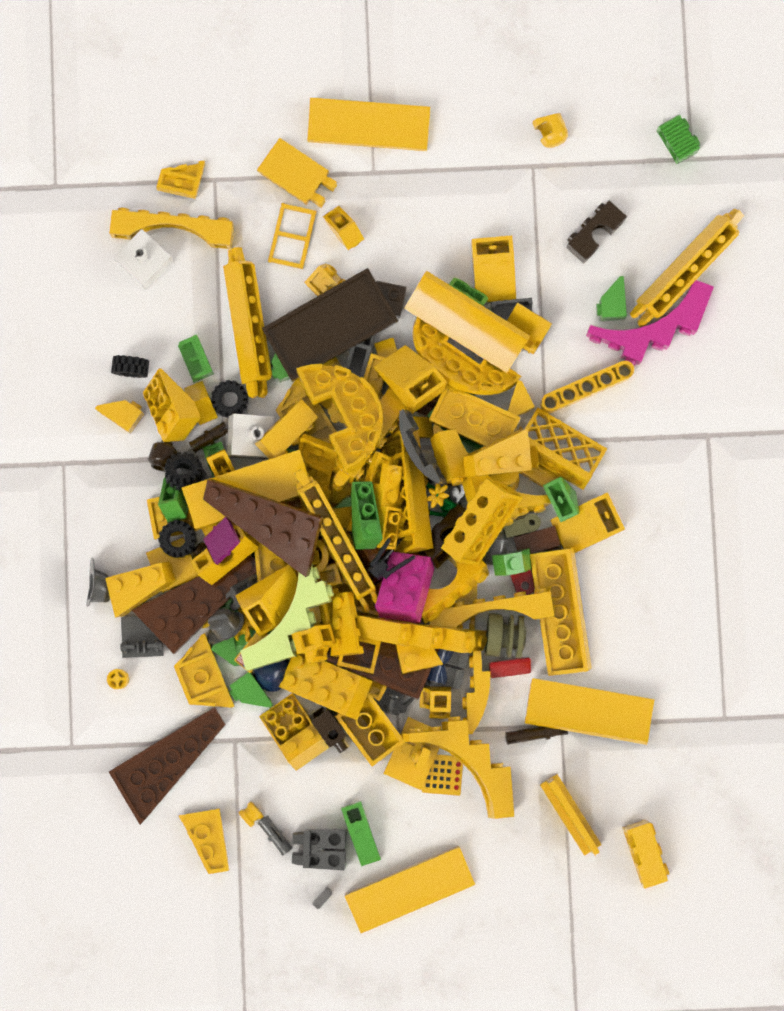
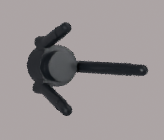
[367,538,416,580]

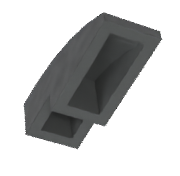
[345,334,377,378]

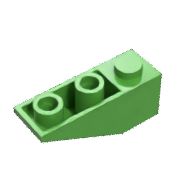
[351,481,383,550]
[341,801,381,867]

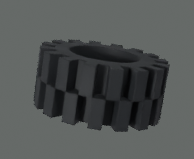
[111,355,149,378]
[211,380,249,418]
[165,452,202,490]
[158,520,197,558]

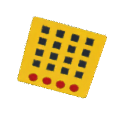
[422,754,463,796]

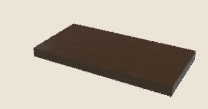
[262,268,398,382]

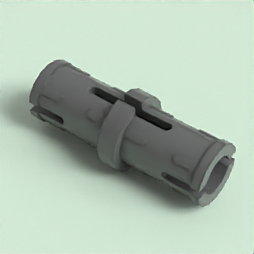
[257,815,293,856]

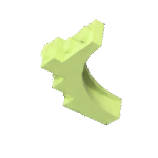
[240,558,334,671]

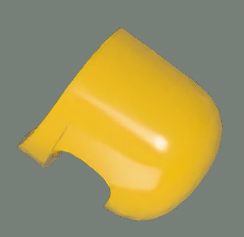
[532,113,568,148]

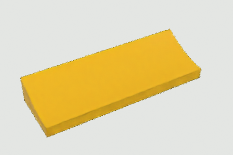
[307,98,430,151]
[404,271,530,373]
[381,429,433,554]
[182,450,309,530]
[530,547,592,676]
[525,678,655,745]
[345,846,475,933]

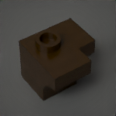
[376,281,407,318]

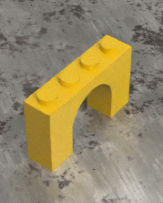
[421,556,489,624]

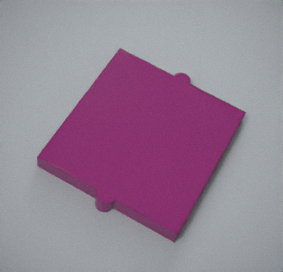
[203,517,240,565]

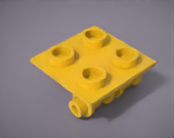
[507,303,552,354]

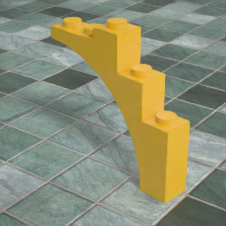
[430,429,551,527]
[356,616,487,653]
[402,716,515,819]

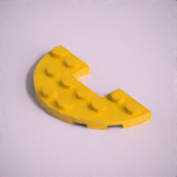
[412,317,522,395]
[296,364,383,473]

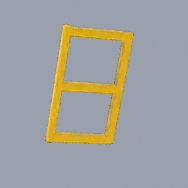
[268,203,317,269]
[337,606,386,674]

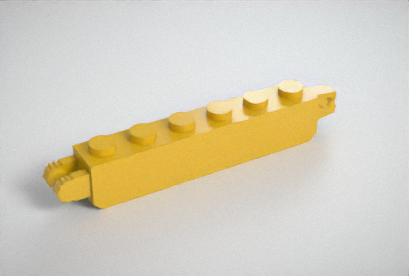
[630,209,744,327]
[223,247,272,398]
[331,387,409,493]
[294,469,378,612]

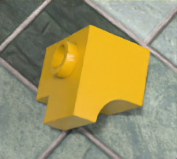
[292,624,336,663]
[419,686,451,719]

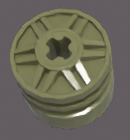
[485,613,526,659]

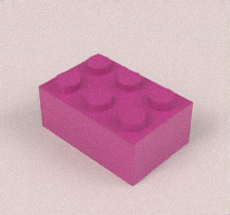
[375,552,435,624]

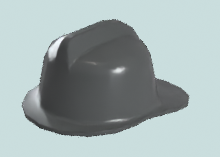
[86,557,110,607]
[207,608,244,644]

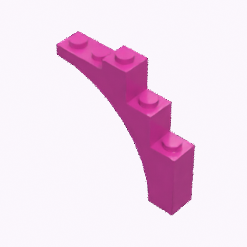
[586,280,714,366]

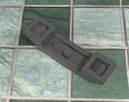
[399,409,447,485]

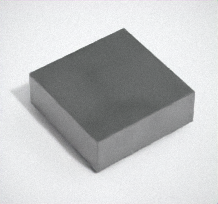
[312,887,332,909]

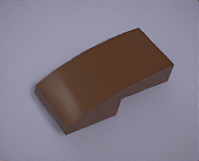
[513,526,561,554]

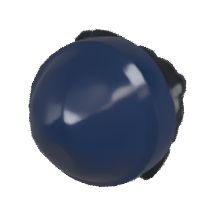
[254,659,289,692]

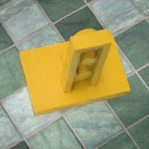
[383,717,439,790]

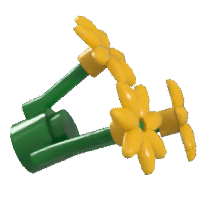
[424,475,461,518]

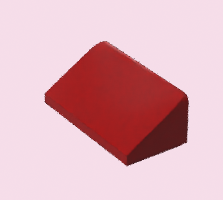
[489,657,531,678]

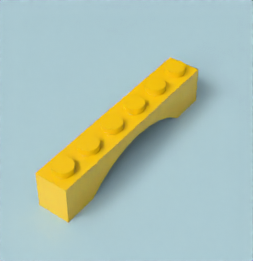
[109,208,234,249]
[429,588,555,628]

